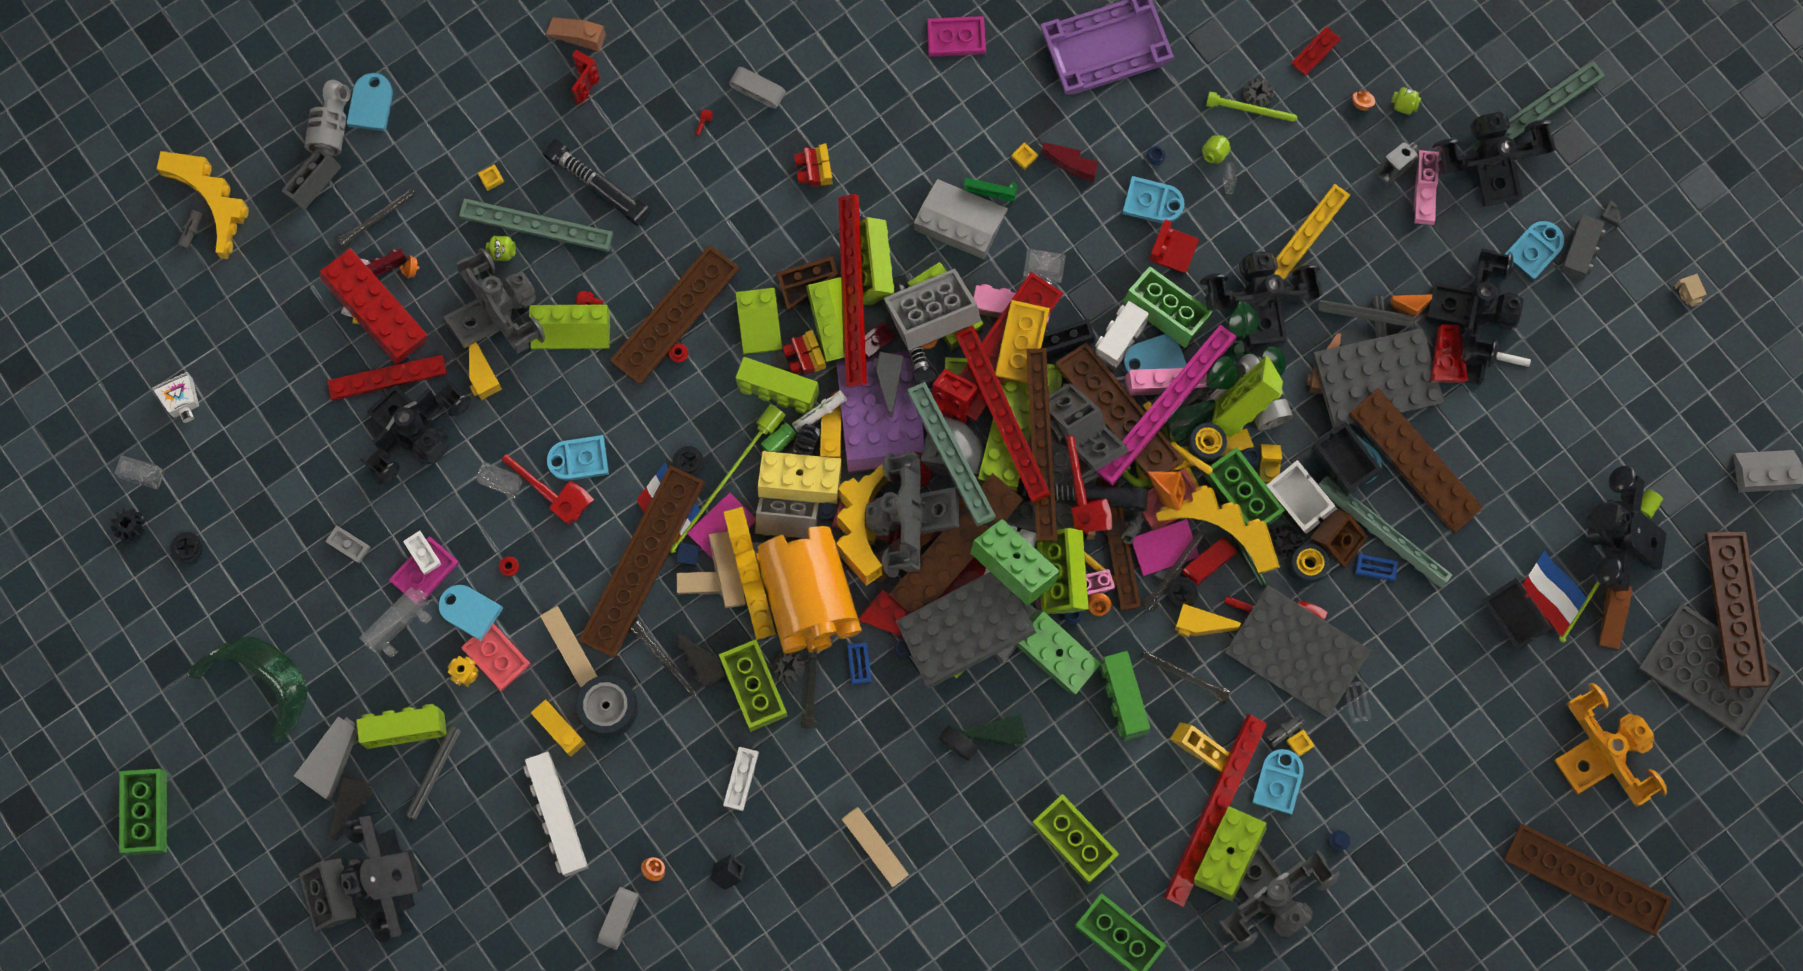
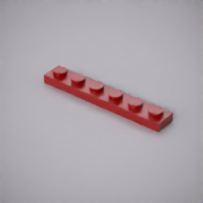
[328,355,447,401]

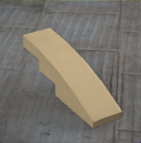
[709,531,745,609]
[677,572,744,595]
[540,606,598,688]
[842,807,909,887]

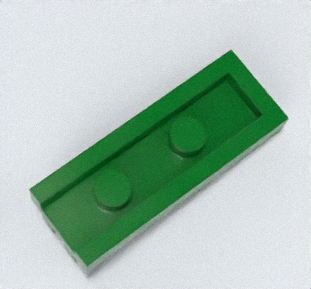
[964,177,1017,202]

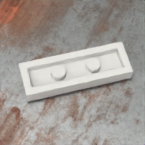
[723,747,759,811]

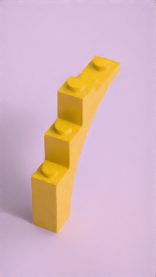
[157,151,249,259]
[836,465,889,586]
[1156,485,1280,574]
[724,507,776,640]

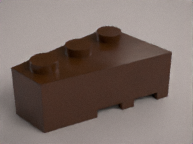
[776,256,838,312]

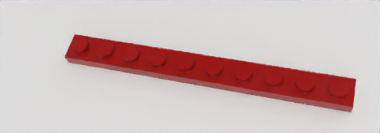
[838,194,867,388]
[955,325,1051,503]
[1163,714,1267,907]

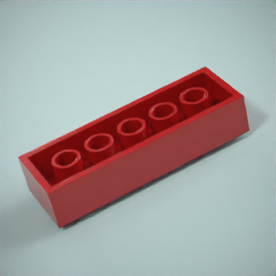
[320,248,427,365]

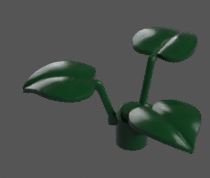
[1206,300,1286,389]

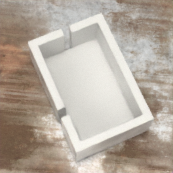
[1094,301,1149,372]
[1266,460,1337,534]

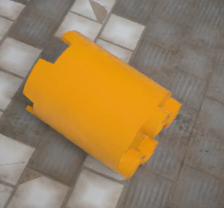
[756,526,862,654]

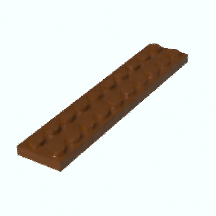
[579,465,706,659]

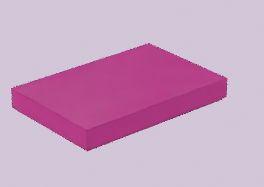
[927,16,986,57]
[687,493,756,560]
[1132,519,1199,576]
[389,536,459,607]

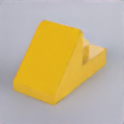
[1259,444,1282,484]

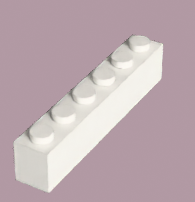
[523,752,589,877]

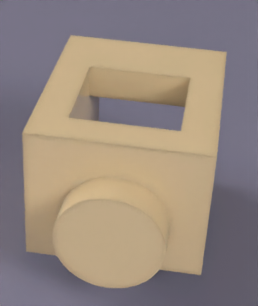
[1674,274,1707,307]

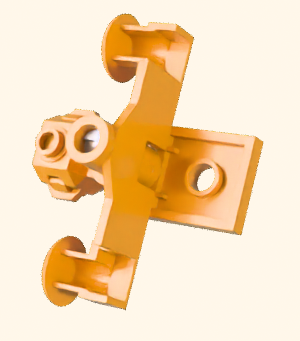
[1554,683,1667,807]

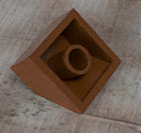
[1310,509,1368,567]

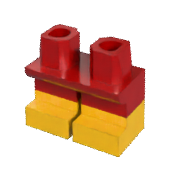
[794,144,833,187]
[782,330,826,375]

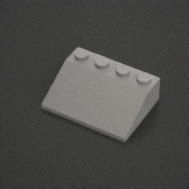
[914,179,1008,260]
[884,269,981,351]

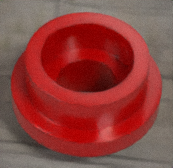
[669,343,688,363]
[499,556,519,577]

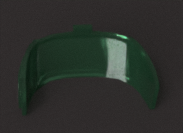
[187,636,308,743]

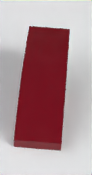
[1042,142,1098,182]

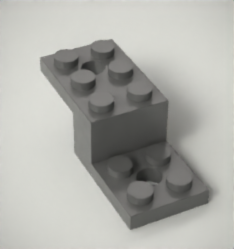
[1049,383,1128,471]

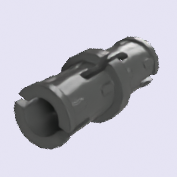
[177,210,203,250]
[1121,511,1145,544]
[1266,714,1306,748]

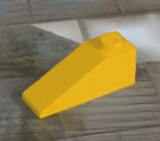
[469,342,502,400]
[820,405,842,458]
[1175,604,1241,637]
[531,699,586,757]
[1170,722,1229,772]

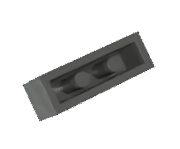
[281,147,341,210]
[1560,215,1606,280]

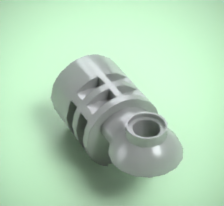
[304,80,351,156]
[1235,354,1293,431]

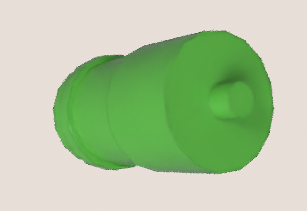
[760,423,797,453]

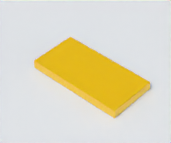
[995,300,1050,384]

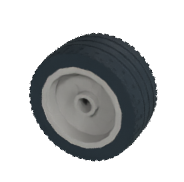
[576,675,638,738]

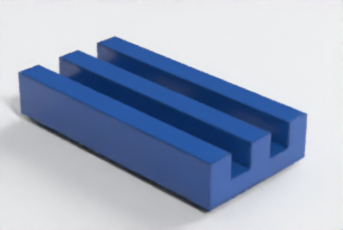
[1355,554,1398,582]
[847,642,872,685]

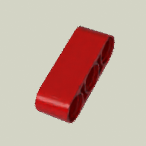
[1181,536,1238,586]

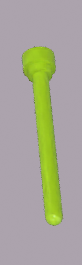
[1206,91,1297,122]

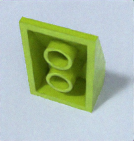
[736,288,782,355]

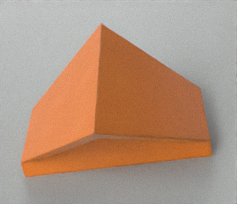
[1390,295,1432,318]
[1147,471,1186,511]

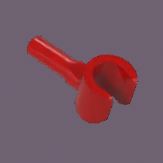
[695,110,713,136]

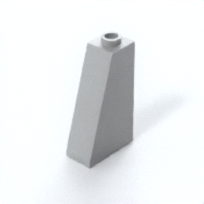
[294,716,358,801]

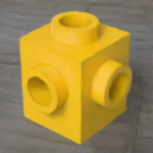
[448,656,479,687]

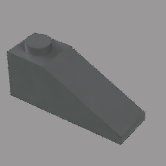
[873,352,903,417]

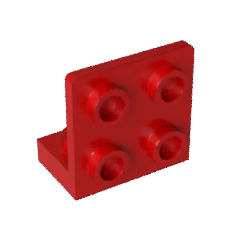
[571,50,600,105]
[1149,219,1199,274]
[932,369,979,423]

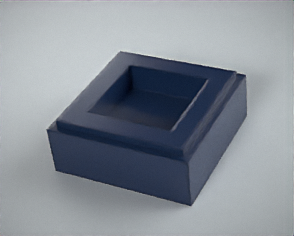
[676,543,700,566]

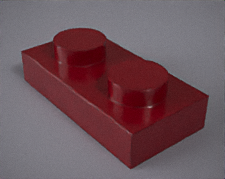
[366,249,407,276]
[865,322,896,360]

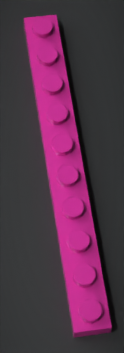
[1097,325,1236,486]

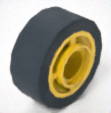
[1187,423,1227,463]
[1290,544,1329,584]

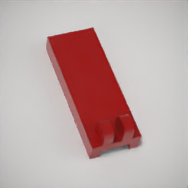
[1291,26,1341,77]

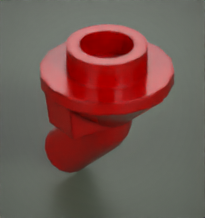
[576,291,603,305]

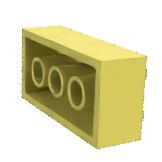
[758,451,842,504]

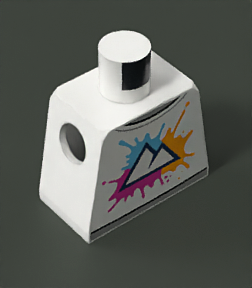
[153,372,199,423]

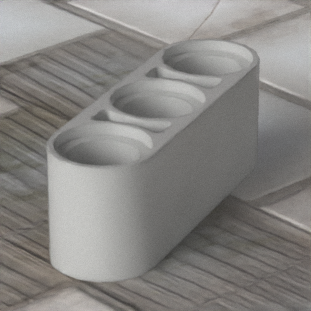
[729,67,786,109]
[597,887,639,950]

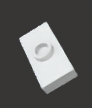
[403,531,442,575]

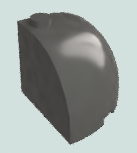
[921,415,986,481]

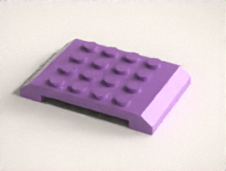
[1040,0,1174,94]
[836,351,925,474]

